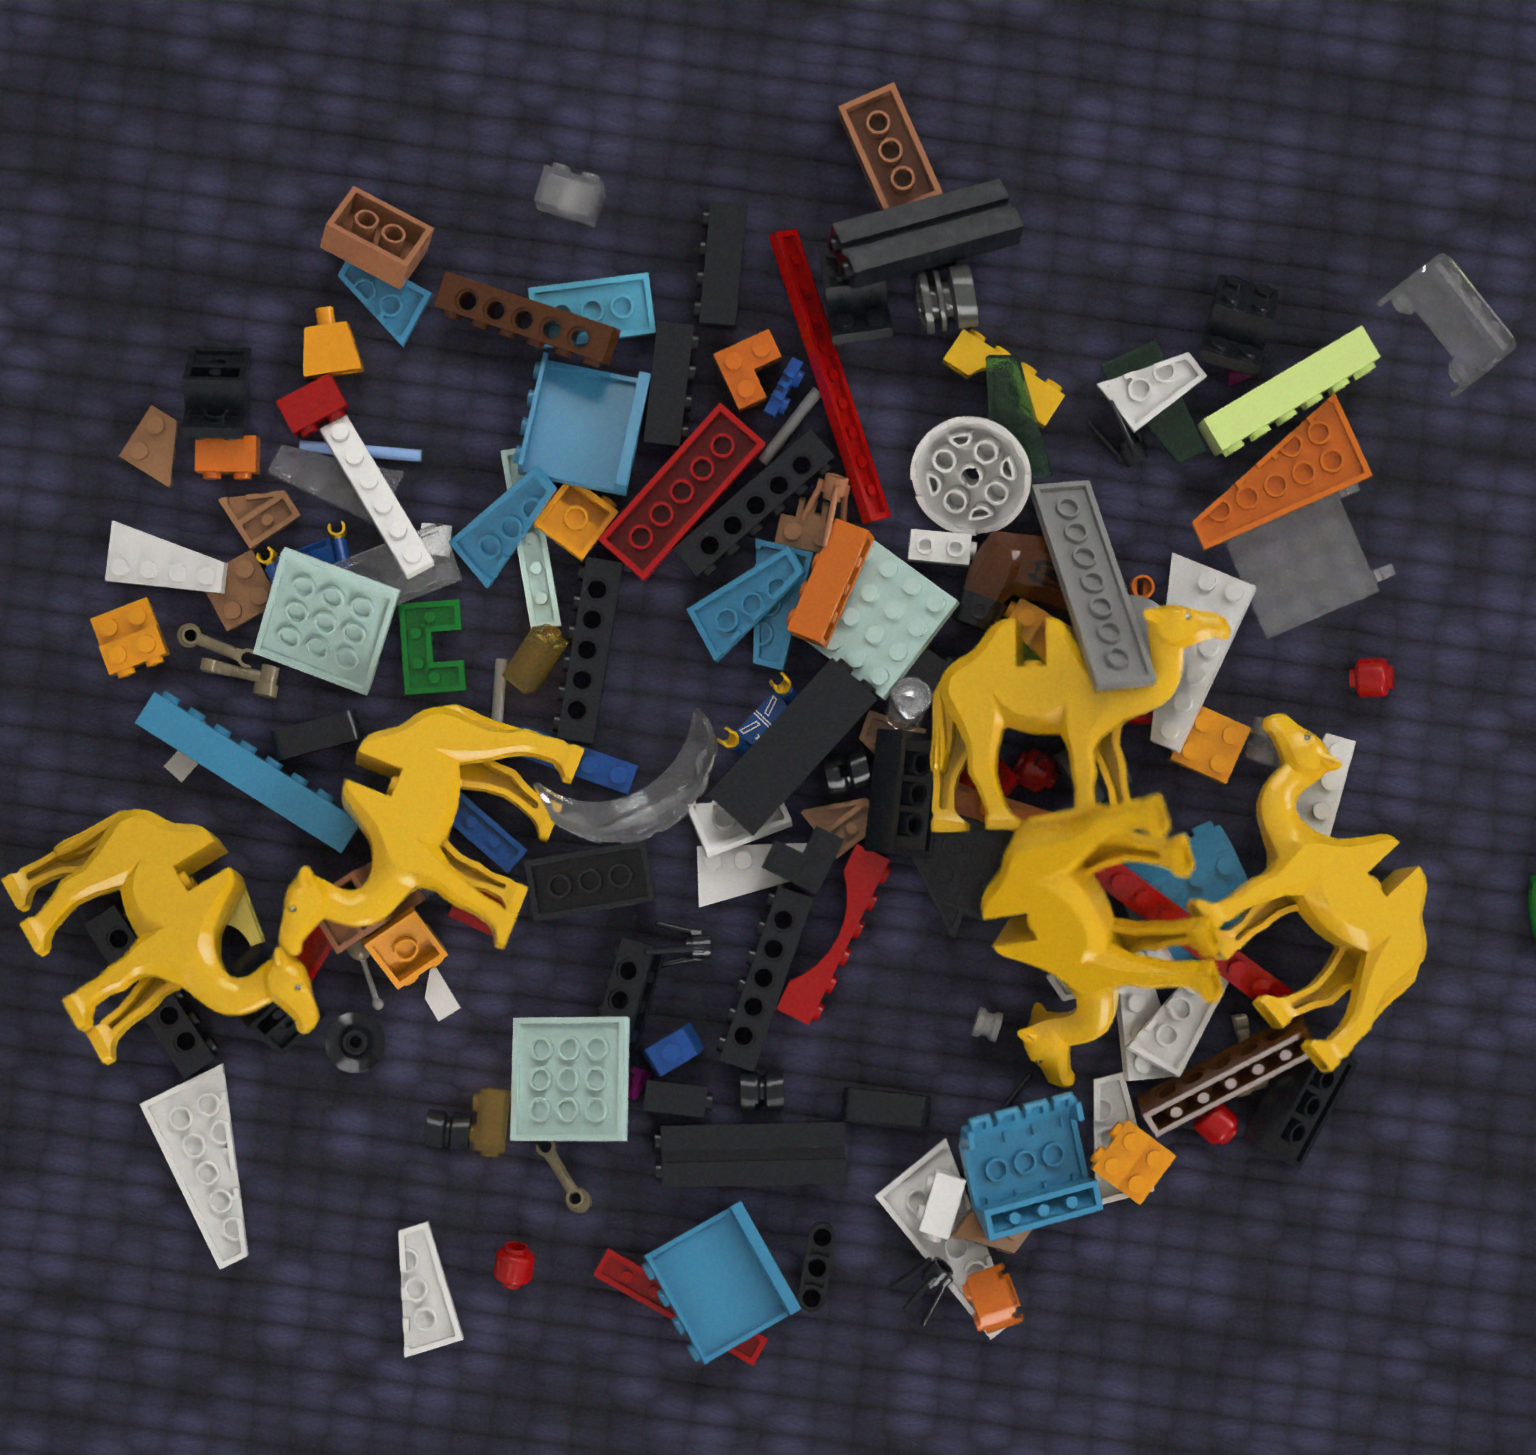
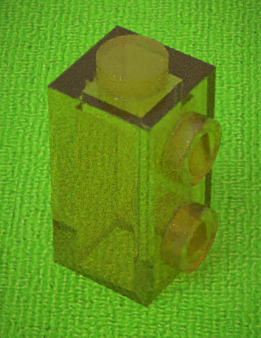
[502,624,569,694]
[469,1087,511,1158]

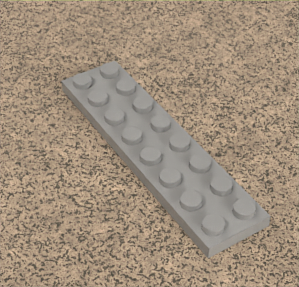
[1030,480,1157,692]

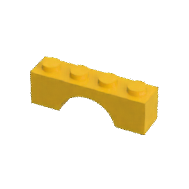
[942,329,1065,429]

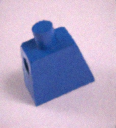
[640,1022,705,1078]

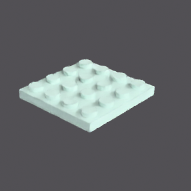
[804,540,960,700]
[253,547,400,696]
[510,1016,630,1141]

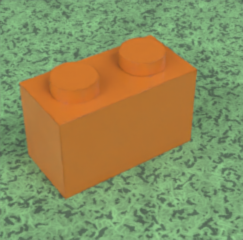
[195,435,260,480]

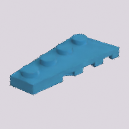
[448,465,557,588]
[753,538,815,671]
[686,546,806,662]

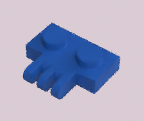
[764,357,806,419]

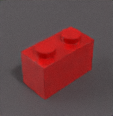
[276,373,350,438]

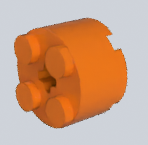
[962,1263,1024,1334]

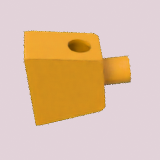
[303,306,364,380]

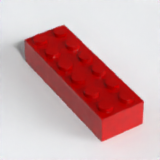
[598,403,766,582]

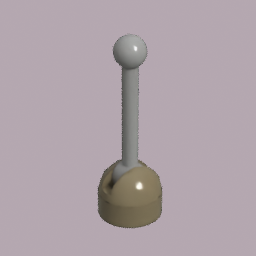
[347,936,384,1010]

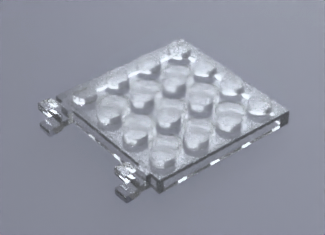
[1224,484,1396,639]

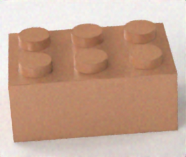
[320,186,434,290]

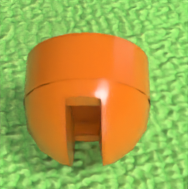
[1128,575,1155,598]

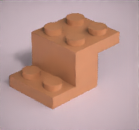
[318,861,426,954]

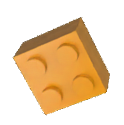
[1167,706,1251,784]

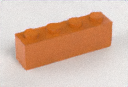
[787,518,875,649]

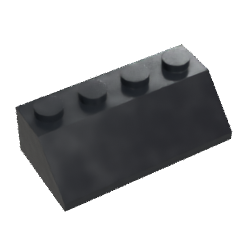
[864,728,935,858]
[1242,1037,1358,1169]

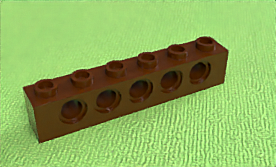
[434,271,621,368]
[1137,1014,1315,1137]

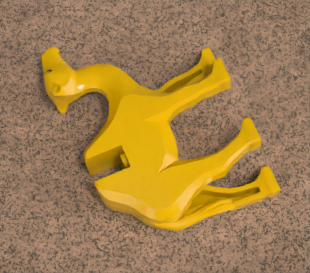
[930,604,1231,833]
[278,704,585,956]
[1185,713,1427,1073]
[981,794,1223,1088]
[1,809,320,1065]

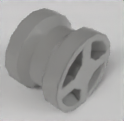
[971,1007,1003,1042]

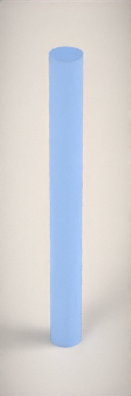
[299,440,422,462]

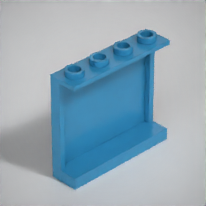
[513,352,651,496]
[641,1201,801,1365]

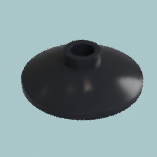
[324,1012,386,1073]

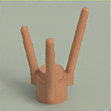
[800,473,851,548]

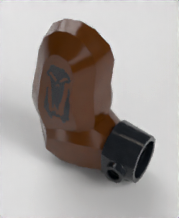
[952,531,1070,633]

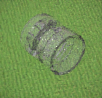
[885,677,932,731]
[1243,716,1281,768]

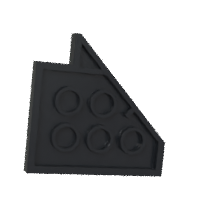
[911,815,1014,938]

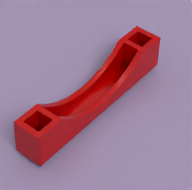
[776,843,892,1025]

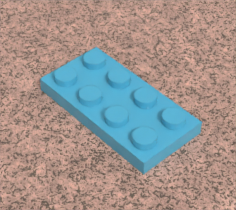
[528,272,656,350]

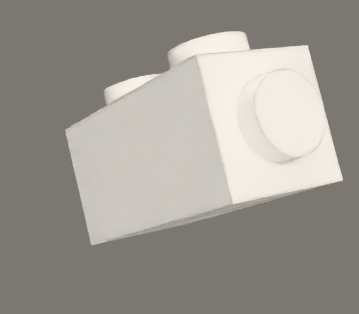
[907,529,977,567]
[914,1169,966,1243]

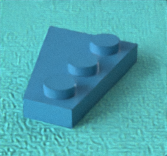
[337,261,433,347]

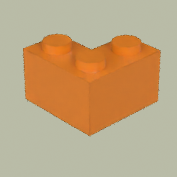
[713,329,782,413]

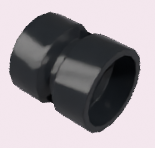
[822,748,871,795]
[740,1071,784,1111]
[424,1109,472,1153]

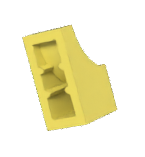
[227,886,266,946]

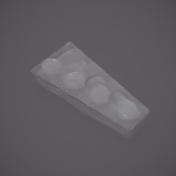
[268,445,405,526]

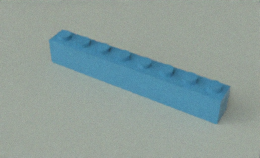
[135,691,360,854]

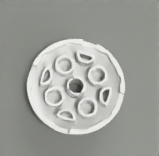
[910,416,1032,536]

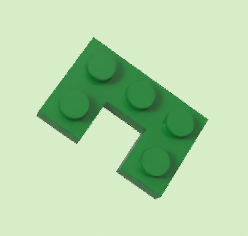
[398,599,467,696]

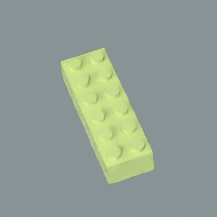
[1197,325,1381,458]

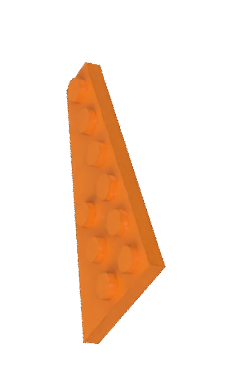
[1191,393,1373,551]

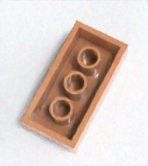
[837,82,943,210]

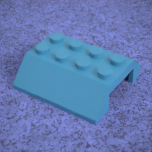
[1123,820,1267,961]
[959,1091,1104,1241]

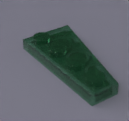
[1099,340,1206,464]
[986,355,1053,477]

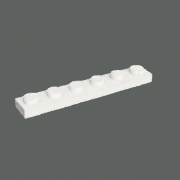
[320,415,434,580]

